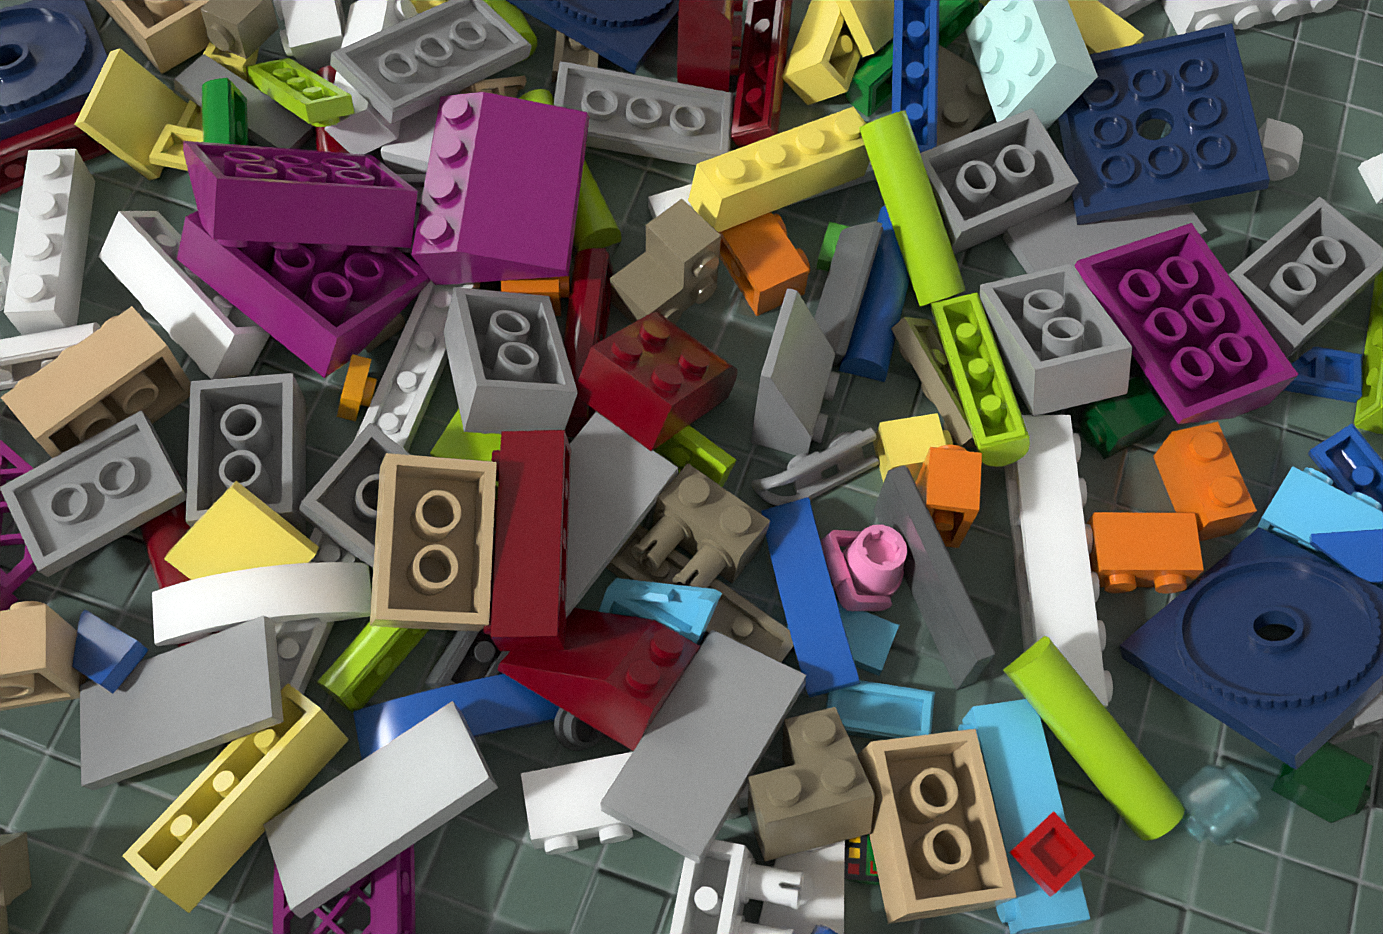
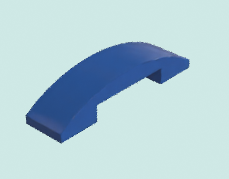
[761,497,861,698]
[353,674,560,760]

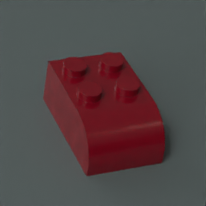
[677,0,743,92]
[576,312,737,451]

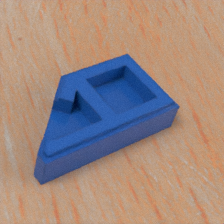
[1284,346,1362,403]
[1309,529,1383,585]
[72,610,148,694]

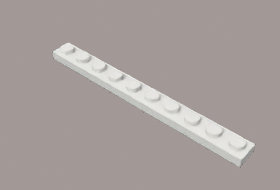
[275,280,481,694]

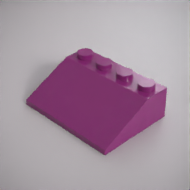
[411,92,590,285]
[183,141,418,253]
[177,210,431,378]
[1074,223,1298,424]

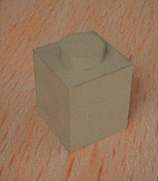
[200,0,279,59]

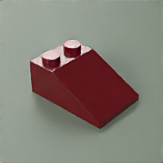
[498,608,700,751]

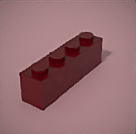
[483,430,571,651]

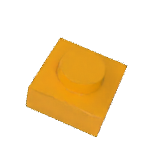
[337,354,377,422]

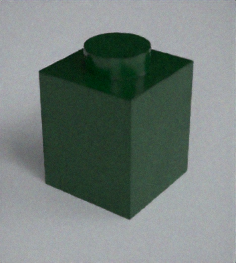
[1078,376,1167,459]
[1271,741,1373,823]

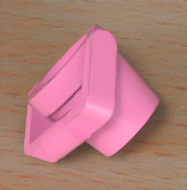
[820,525,907,611]

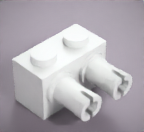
[670,840,804,934]

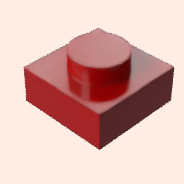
[1009,811,1095,897]

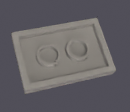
[0,410,187,577]

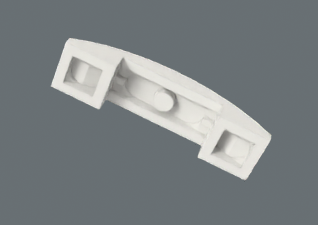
[152,562,372,646]

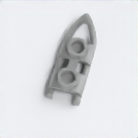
[751,428,879,506]

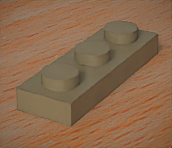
[891,317,976,447]

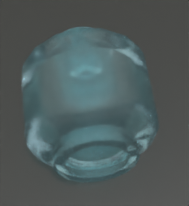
[1175,764,1261,847]

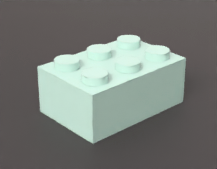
[965,0,1098,130]

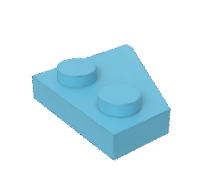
[599,578,722,645]

